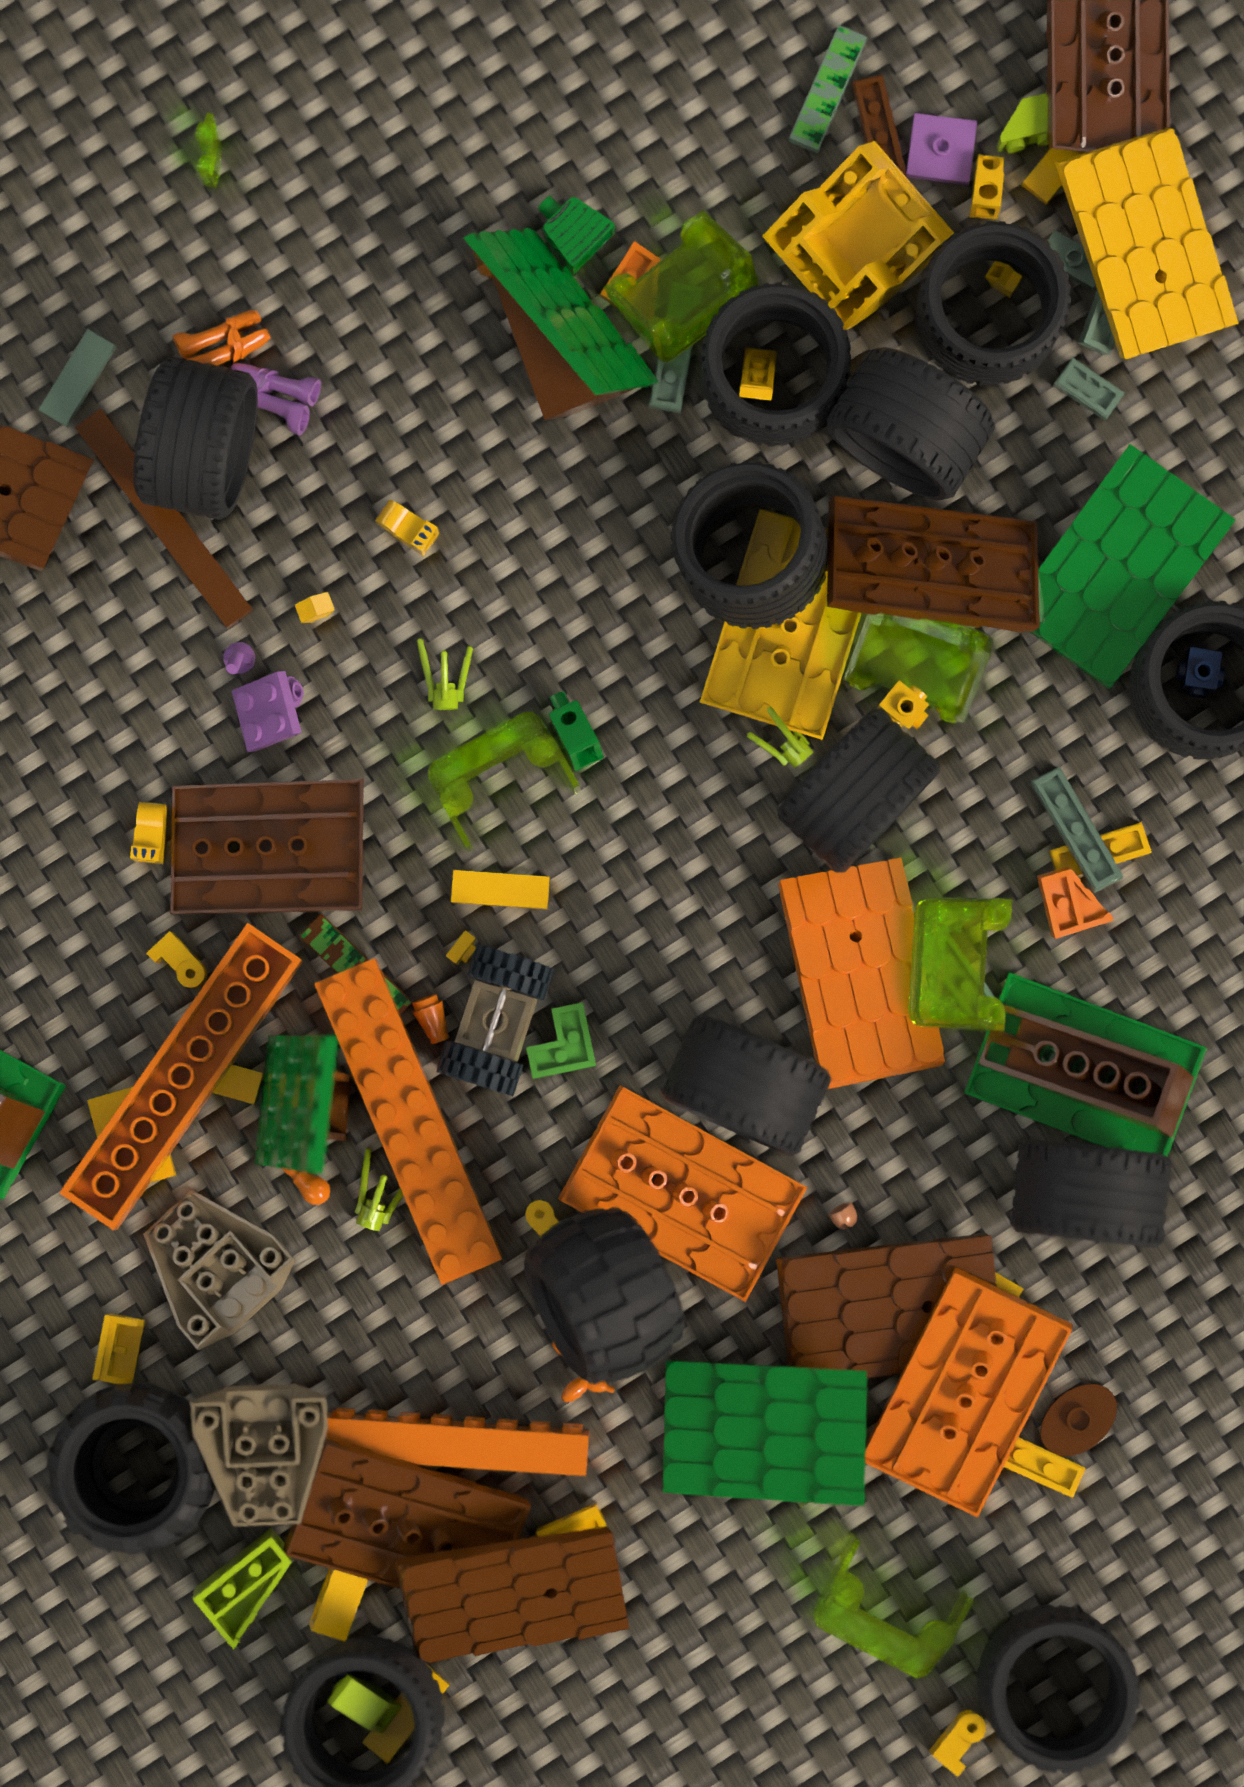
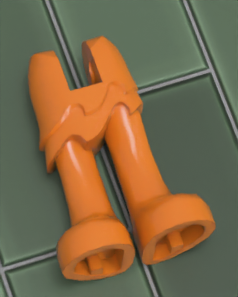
[172,310,271,366]

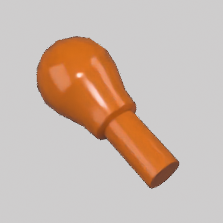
[281,1168,330,1205]

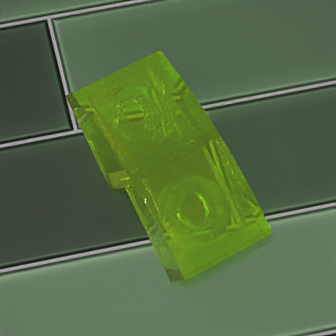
[195,112,222,188]

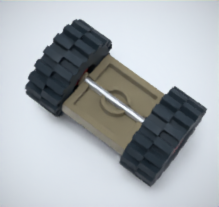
[436,944,554,1096]

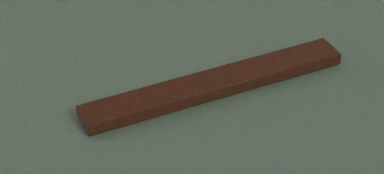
[75,408,253,629]

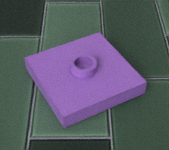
[906,113,977,186]

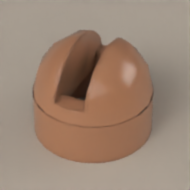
[828,1202,857,1230]

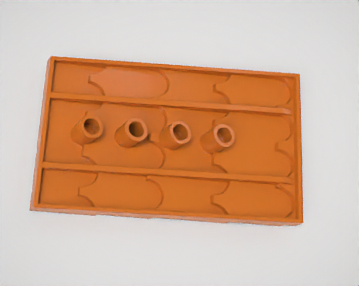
[778,857,945,1089]
[558,1085,807,1302]
[865,1267,1073,1518]

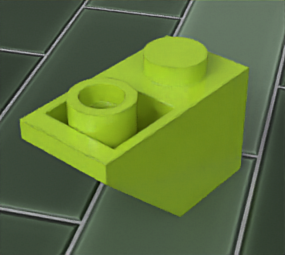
[996,93,1049,153]
[327,1675,402,1733]

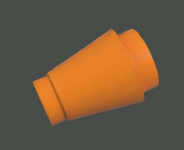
[412,994,449,1044]

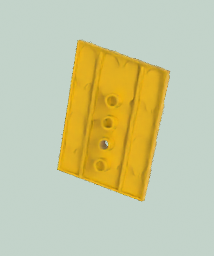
[1055,128,1238,360]
[700,508,861,740]

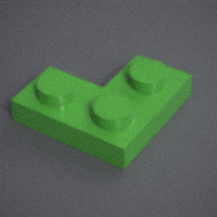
[526,1002,596,1079]

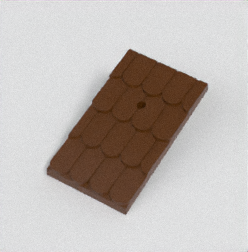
[1046,0,1170,152]
[0,425,94,571]
[827,496,1040,633]
[170,779,364,915]
[776,1233,997,1378]
[283,1439,531,1589]
[394,1526,629,1663]

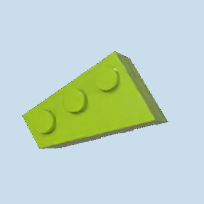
[192,1527,292,1649]

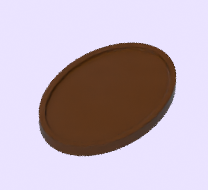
[1040,1384,1117,1456]

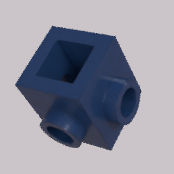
[1176,647,1225,698]

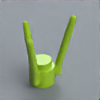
[417,638,473,710]
[747,707,813,768]
[354,1148,404,1231]

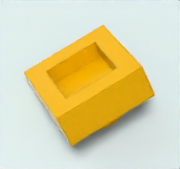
[446,930,477,966]

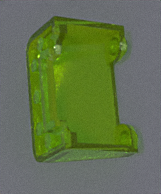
[604,210,758,363]
[843,613,994,723]
[908,898,1012,1031]

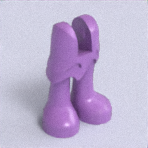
[231,363,321,436]

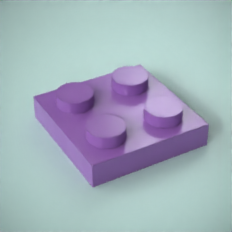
[232,671,302,752]

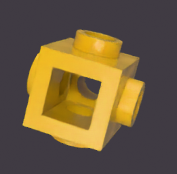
[877,680,929,732]

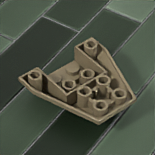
[143,1190,295,1350]
[191,1384,328,1526]

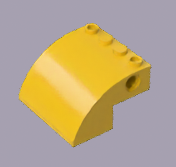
[762,141,954,330]

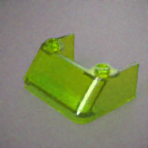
[428,712,581,852]
[813,1533,974,1678]

